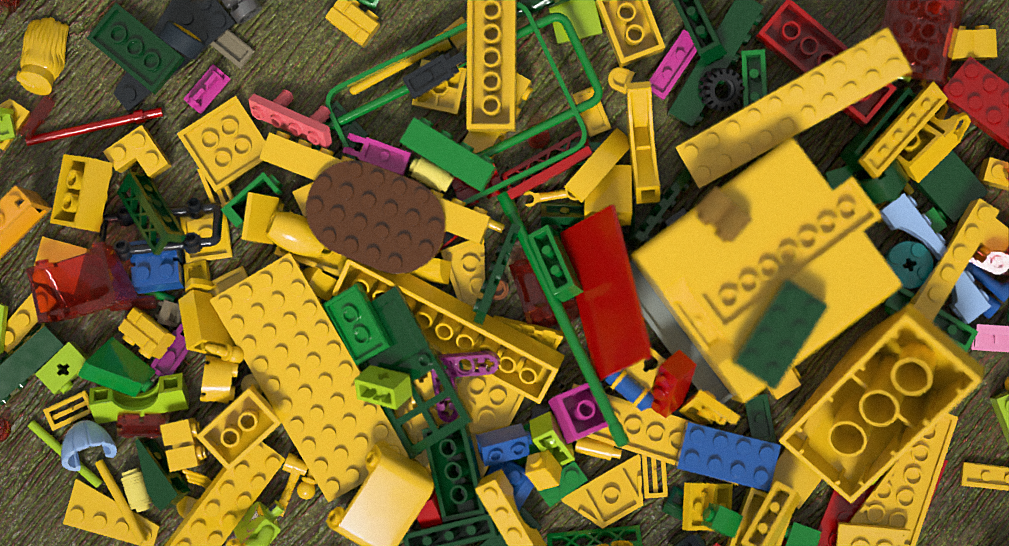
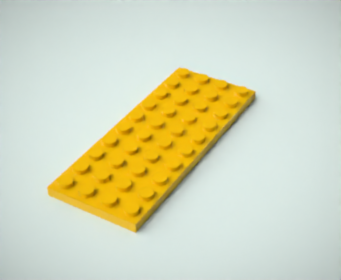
[210,252,409,503]

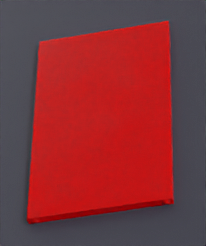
[560,204,653,381]

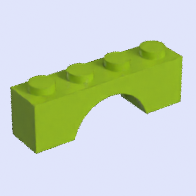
[89,373,189,424]

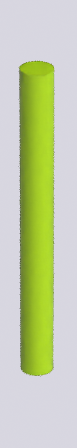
[27,420,103,488]

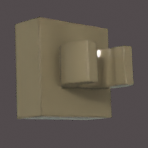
[154,300,181,328]

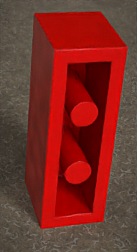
[651,349,697,419]

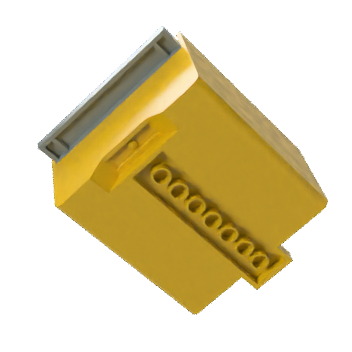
[628,137,902,404]

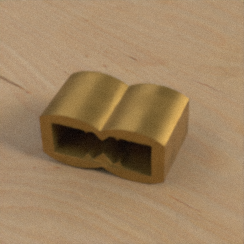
[695,187,753,243]

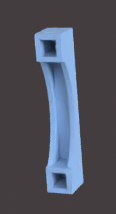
[878,193,991,324]

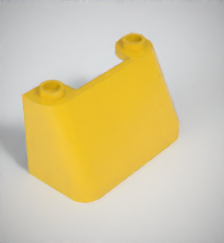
[325,444,434,546]

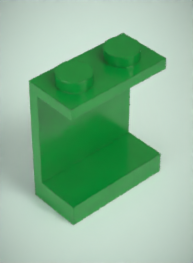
[221,172,284,230]

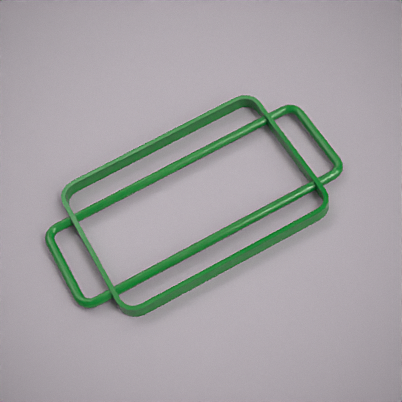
[309,2,603,207]

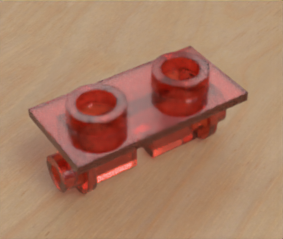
[116,413,166,438]

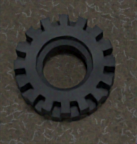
[698,68,744,111]

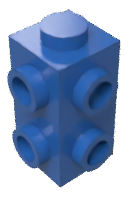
[476,423,532,467]

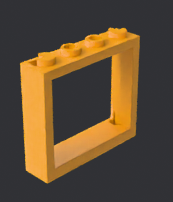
[0,186,52,259]

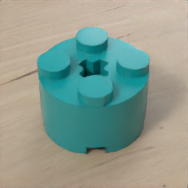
[883,241,933,289]

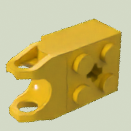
[896,102,971,183]

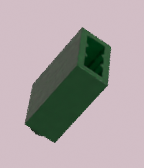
[912,150,989,224]

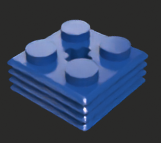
[485,460,534,512]

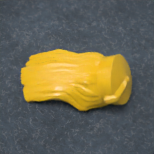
[16,17,69,95]

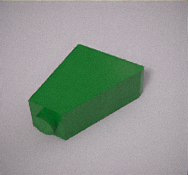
[78,337,156,397]

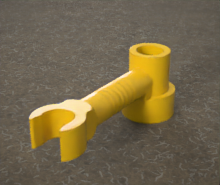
[523,188,578,207]
[279,452,308,517]

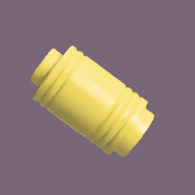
[409,156,454,193]
[121,468,153,513]

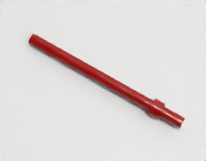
[25,107,164,146]

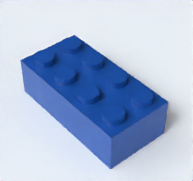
[675,421,781,491]

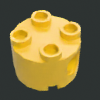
[200,355,238,405]

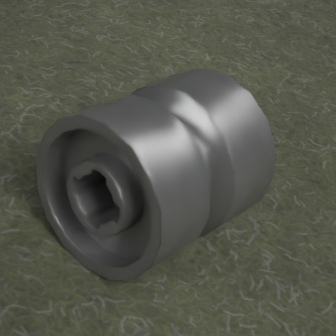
[222,0,262,24]

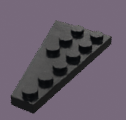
[113,0,236,112]

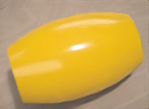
[265,211,324,257]

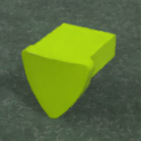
[0,108,17,142]

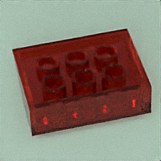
[881,0,966,85]

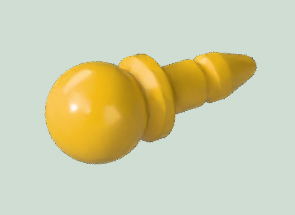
[205,344,244,364]
[297,469,317,500]

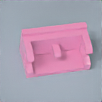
[970,324,1009,352]

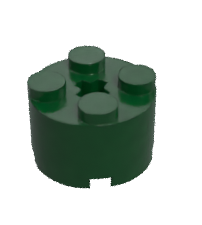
[852,158,909,205]

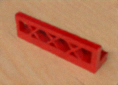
[501,130,594,199]

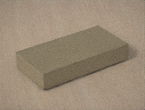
[210,30,256,69]

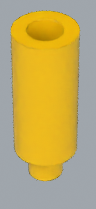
[574,437,622,460]

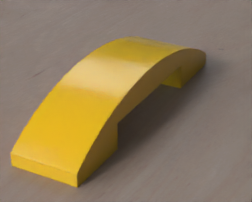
[564,128,630,202]

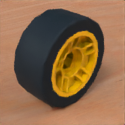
[158,20,206,60]

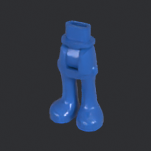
[934,246,1009,319]

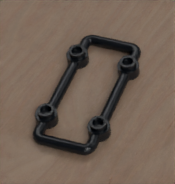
[95,198,223,261]

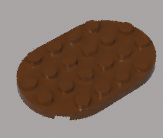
[306,160,446,274]

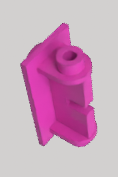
[183,64,231,114]

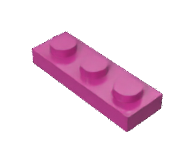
[649,30,697,101]

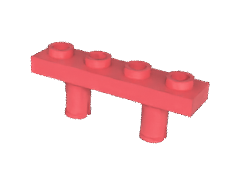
[248,89,332,149]

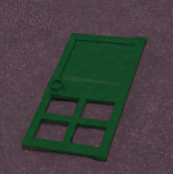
[358,285,473,459]

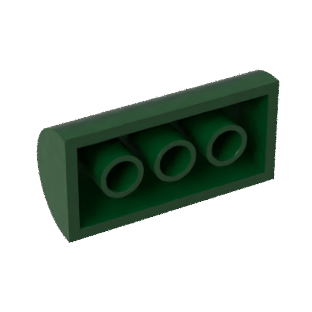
[422,422,488,522]

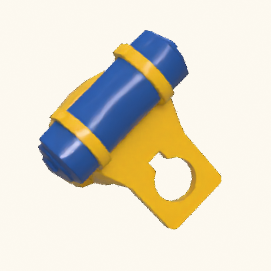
[605,348,666,411]

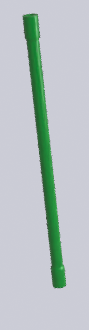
[497,191,630,448]

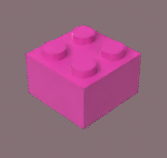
[548,383,608,444]

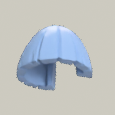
[61,420,117,471]

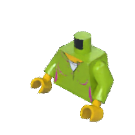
[226,500,285,546]

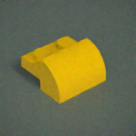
[682,481,733,531]

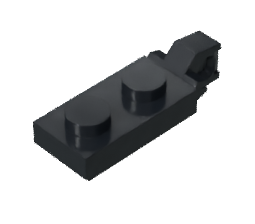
[402,52,467,99]

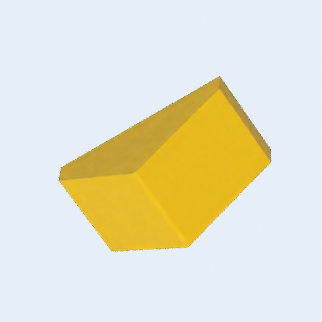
[779,304,985,503]

